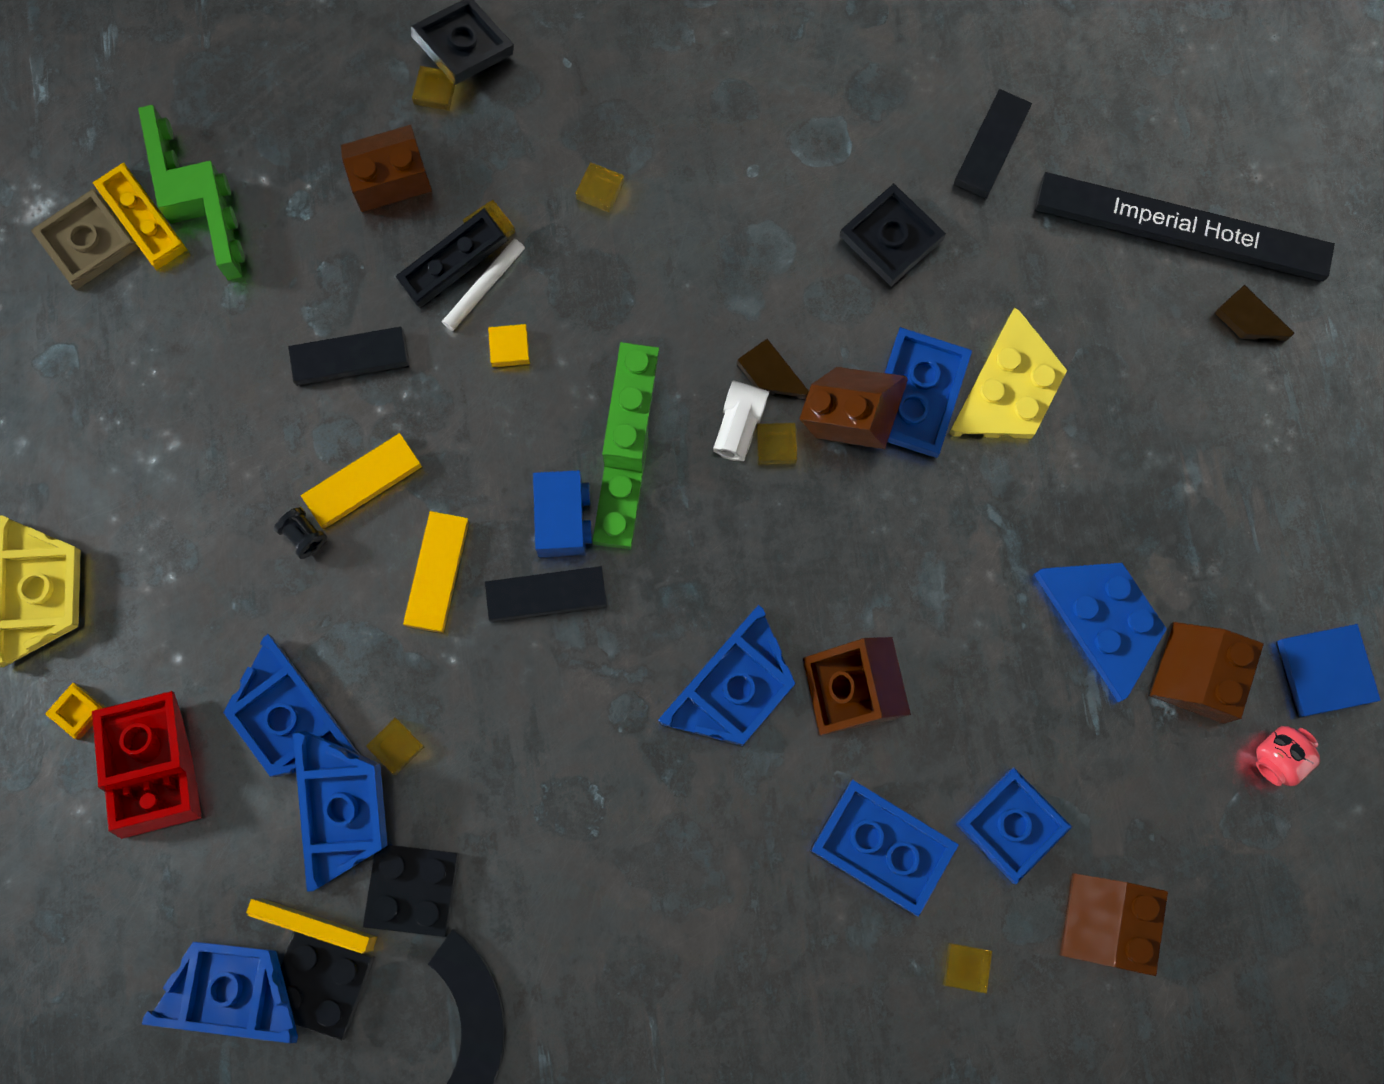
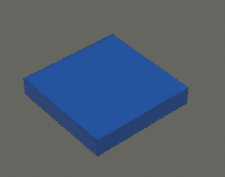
[1277,624,1381,718]
[956,768,1072,884]

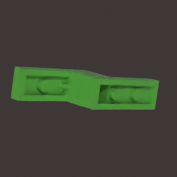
[138,105,245,280]
[592,342,659,550]

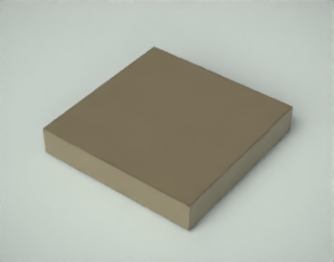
[31,188,139,290]

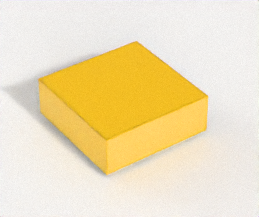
[488,324,530,367]
[45,683,106,740]

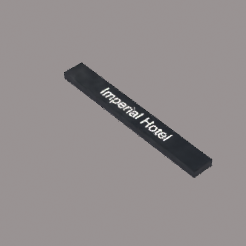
[1035,172,1335,282]

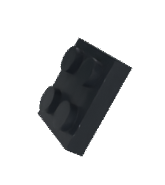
[411,0,514,85]
[839,183,946,286]
[363,845,459,937]
[280,931,375,1041]

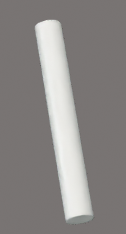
[442,239,525,331]

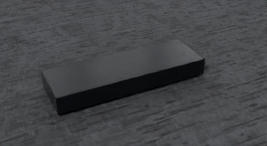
[954,89,1032,199]
[395,208,509,308]
[288,326,409,386]
[485,566,607,622]

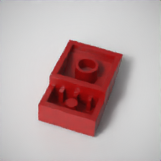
[92,691,202,839]

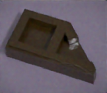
[1214,285,1295,341]
[737,339,809,399]

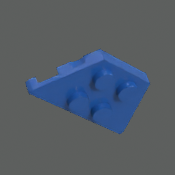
[1034,563,1167,702]
[658,605,796,746]
[223,634,360,777]
[293,731,388,892]
[142,942,298,1043]

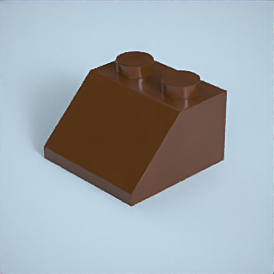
[341,125,432,212]
[799,367,908,449]
[1148,622,1264,724]
[803,637,911,735]
[1060,873,1168,976]

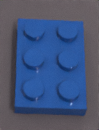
[885,327,972,458]
[810,780,959,917]

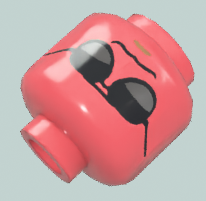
[1256,726,1320,786]

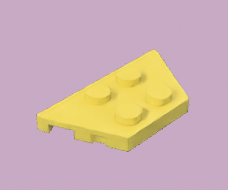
[948,308,1067,439]
[0,515,81,668]

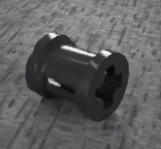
[274,507,327,559]

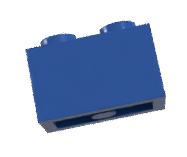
[533,470,592,558]

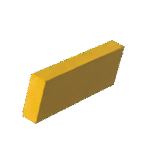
[92,162,188,271]
[300,433,422,530]
[403,511,470,634]
[246,898,378,954]

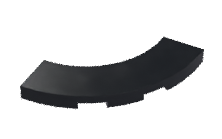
[428,929,505,1084]

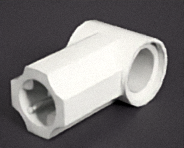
[713,380,770,461]

